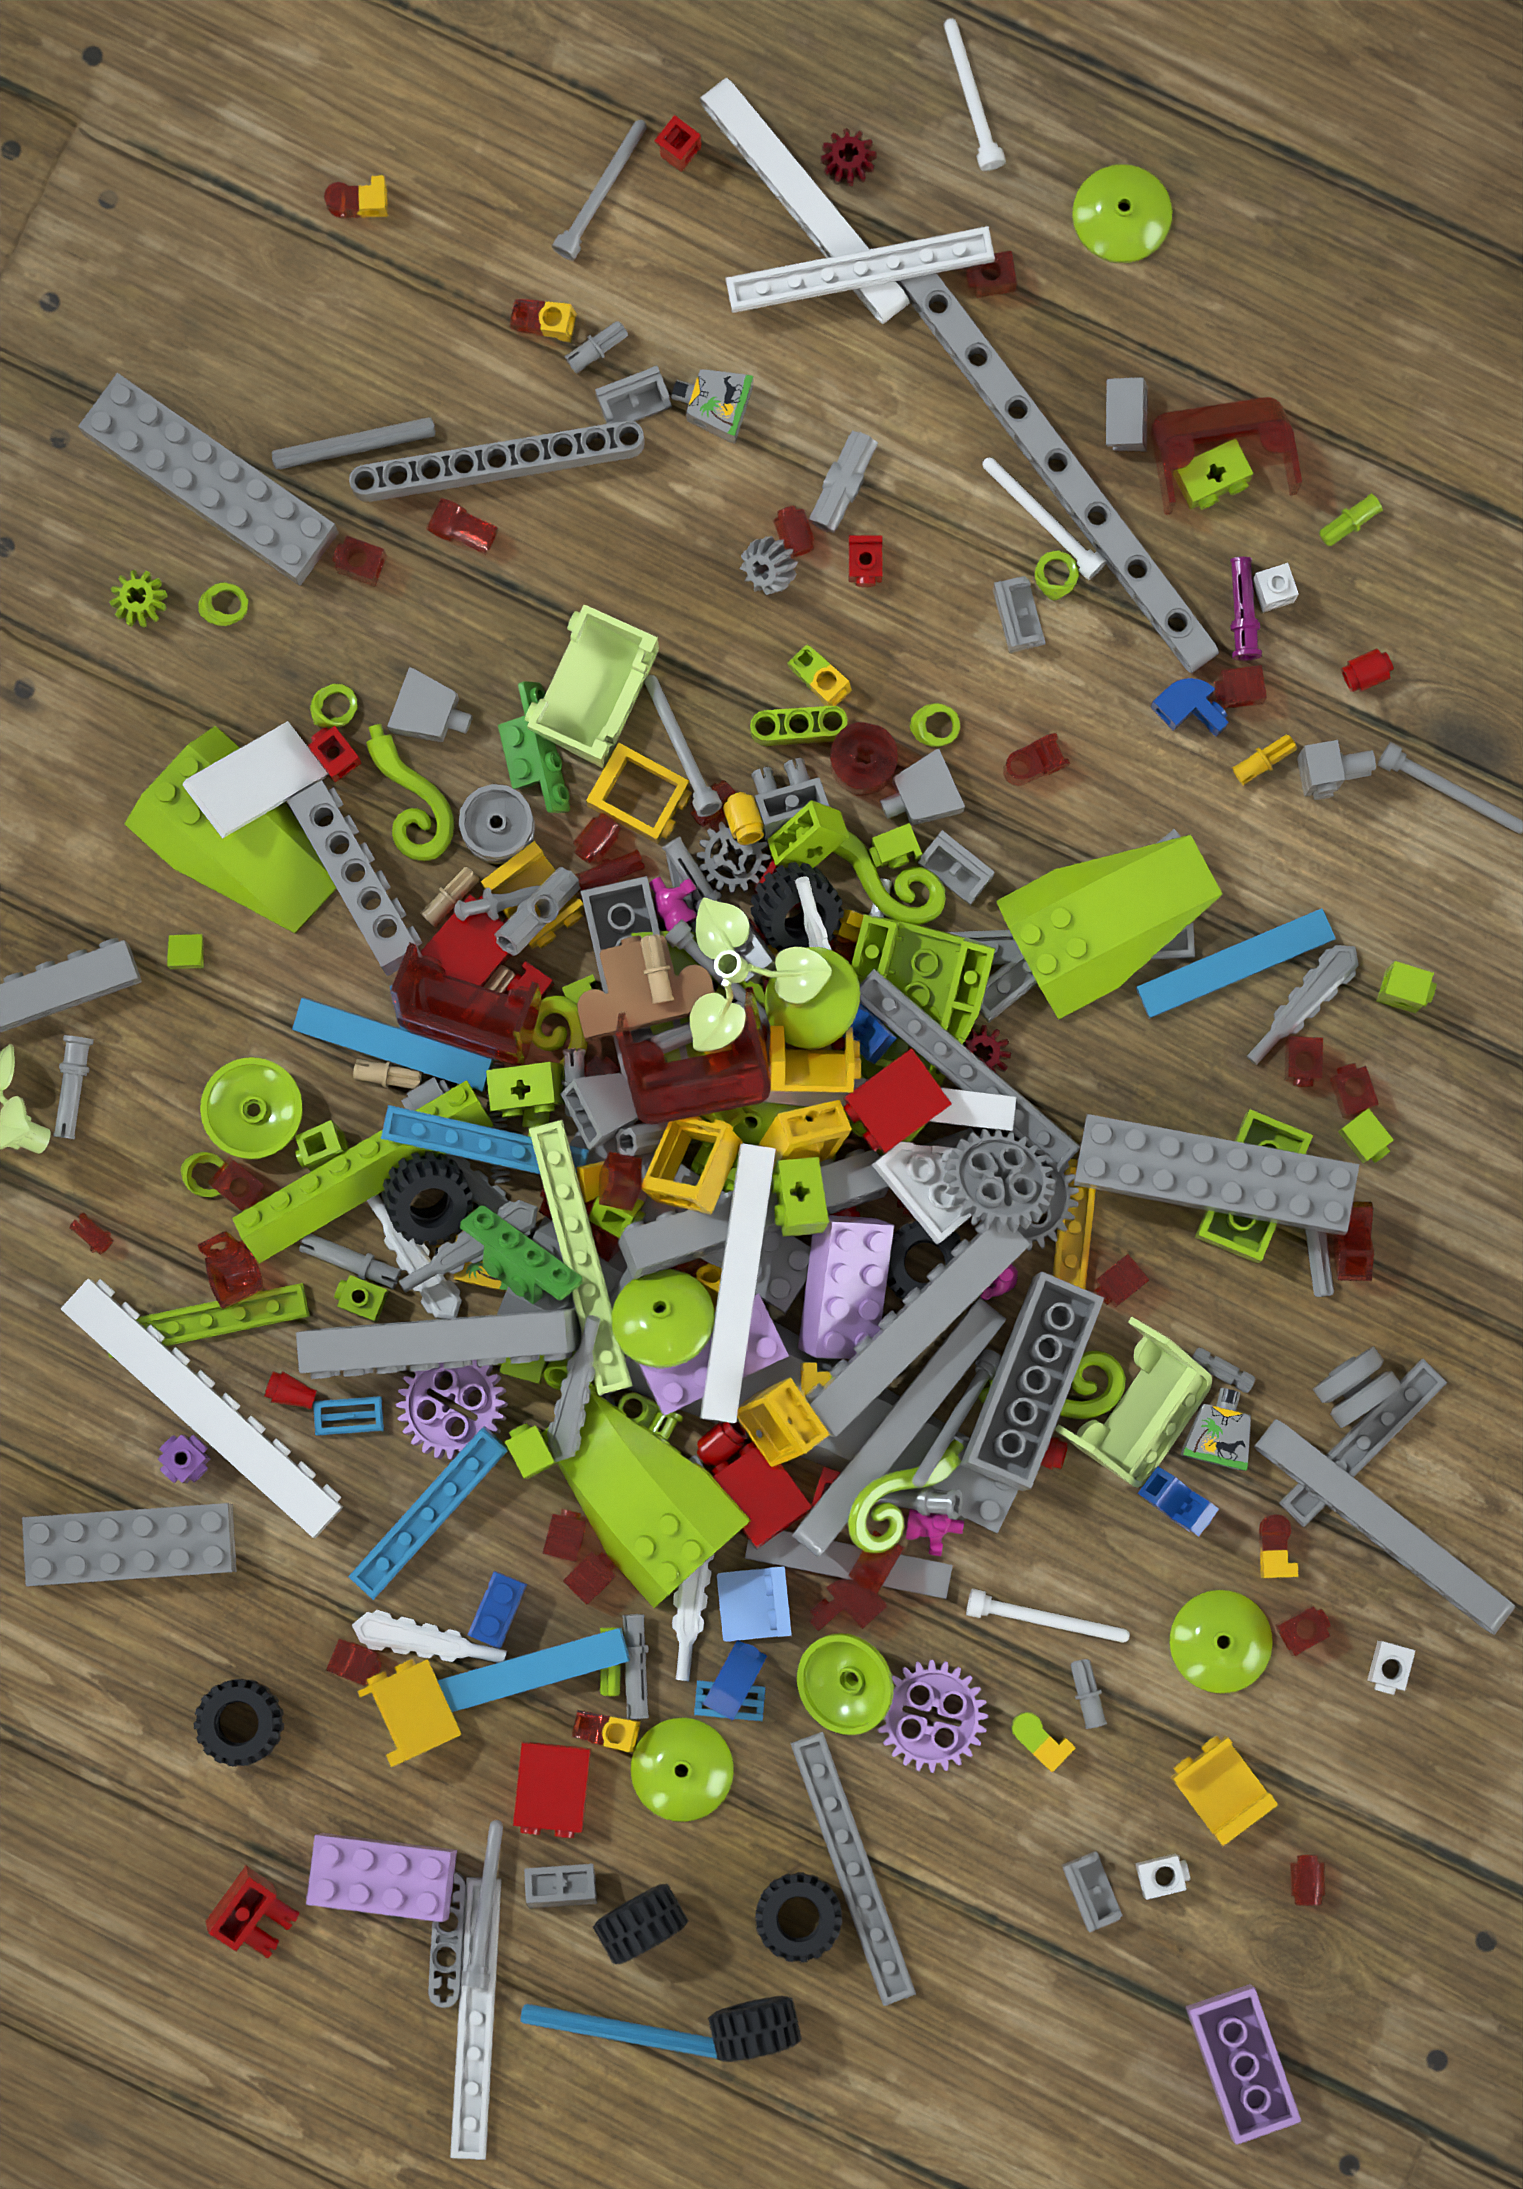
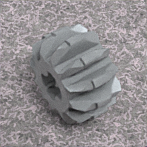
[739,536,798,595]

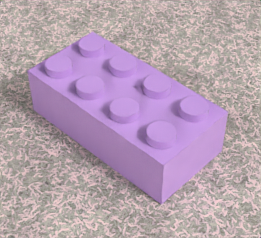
[798,1215,894,1359]
[638,1294,789,1416]
[306,1833,457,1922]
[1186,1984,1301,2145]

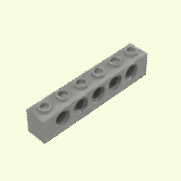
[287,780,423,976]

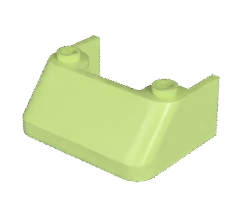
[1055,1317,1212,1487]

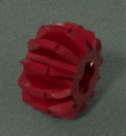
[820,128,877,187]
[963,1025,1011,1074]

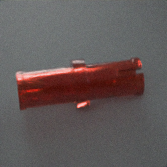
[575,849,645,891]

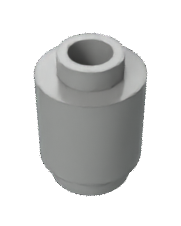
[401,1077,450,1111]

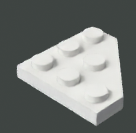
[872,1142,991,1244]

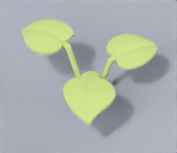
[690,898,832,1052]
[0,1044,51,1154]

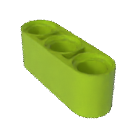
[750,706,848,746]

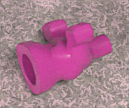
[649,876,697,931]
[980,1263,1018,1300]
[906,1509,964,1556]

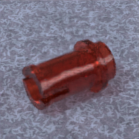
[69,1212,114,1255]

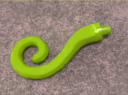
[366,724,454,861]
[833,830,946,925]
[522,996,588,1137]
[978,1351,1126,1419]
[848,1439,964,1553]

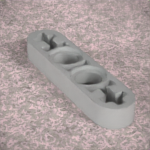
[428,1872,466,2008]

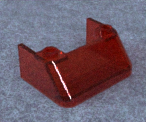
[1151,397,1302,515]
[390,942,541,1065]
[616,986,771,1125]

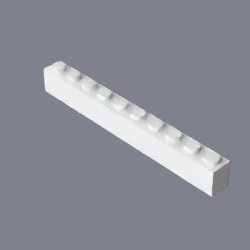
[61,1279,343,1538]

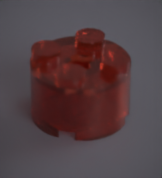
[830,722,898,796]

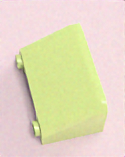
[525,605,659,768]

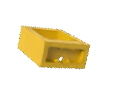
[586,742,692,844]
[758,1099,852,1172]
[640,1114,743,1214]
[737,1377,830,1467]

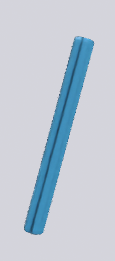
[520,2004,717,2059]

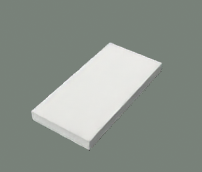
[182,721,328,838]

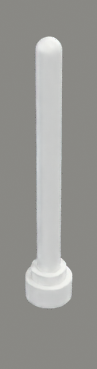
[944,18,1006,171]
[983,458,1107,580]
[966,1589,1130,1642]

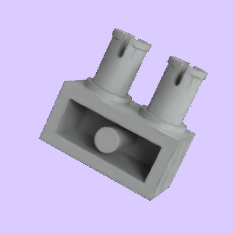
[1297,740,1376,800]
[751,758,829,842]

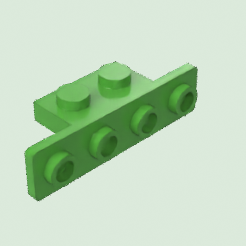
[498,681,570,813]
[460,1205,582,1304]

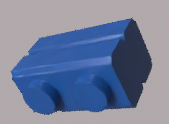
[468,1571,528,1648]

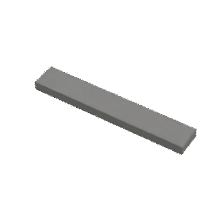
[1279,1359,1447,1527]
[745,1531,953,1599]

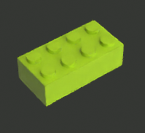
[1195,1109,1313,1264]

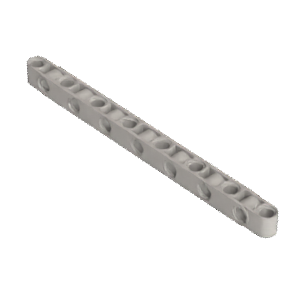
[896,273,1219,673]

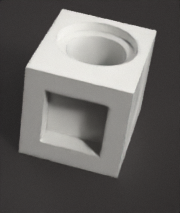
[1252,563,1299,612]
[1367,1641,1415,1695]
[1135,1854,1190,1900]

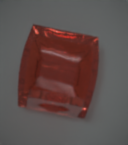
[198,1231,264,1309]

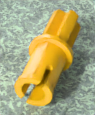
[1232,735,1297,786]

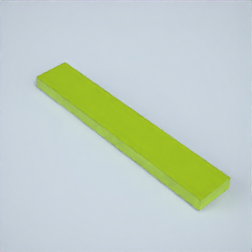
[108,1283,310,1358]

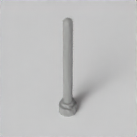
[551,120,647,261]
[644,675,722,817]
[1377,742,1523,834]
[665,919,788,1045]
[912,1349,1002,1488]
[461,1820,503,1989]

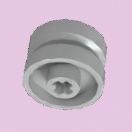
[459,784,535,865]
[1312,1346,1402,1428]

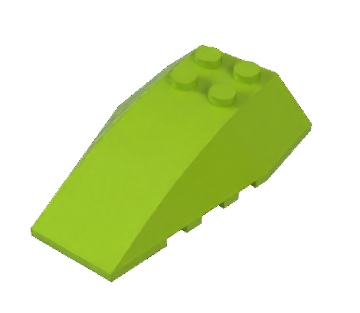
[124,726,337,934]
[996,835,1223,1020]
[847,914,996,1120]
[542,1389,751,1608]

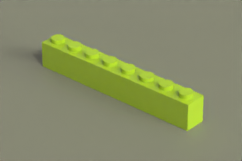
[232,1080,494,1264]

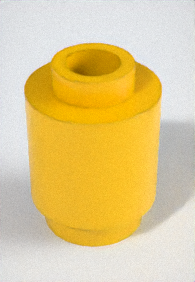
[723,792,764,845]

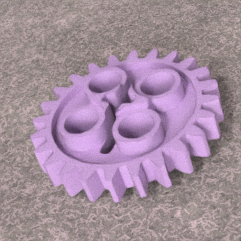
[396,1360,508,1460]
[878,1660,988,1773]

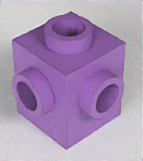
[158,1434,211,1483]

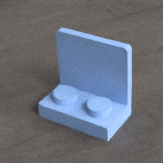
[717,1566,791,1642]

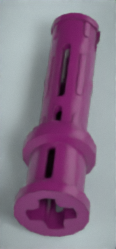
[1230,557,1262,661]

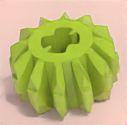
[110,570,167,628]

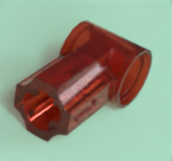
[426,498,498,555]

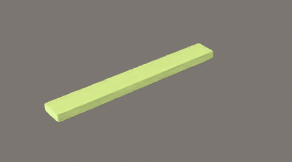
[529,1120,633,1395]

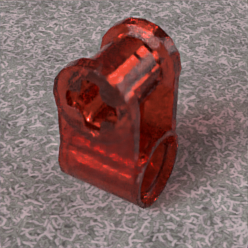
[1003,733,1071,786]

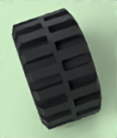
[750,862,844,952]
[382,1151,473,1246]
[887,1220,962,1299]
[194,1679,284,1767]
[755,1872,842,1963]
[593,1884,688,1965]
[708,1996,802,2062]

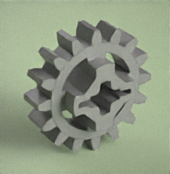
[697,822,770,894]

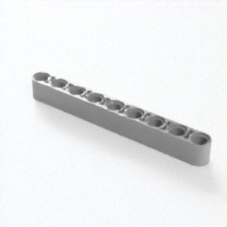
[349,421,645,502]
[792,1298,1006,1557]
[1254,1419,1515,1635]

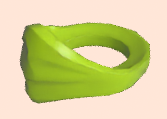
[1035,550,1079,601]
[198,583,248,626]
[310,684,358,729]
[910,703,961,747]
[181,1152,230,1197]

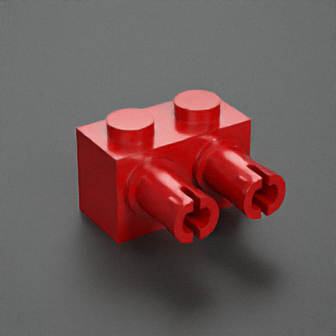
[205,1866,300,1959]

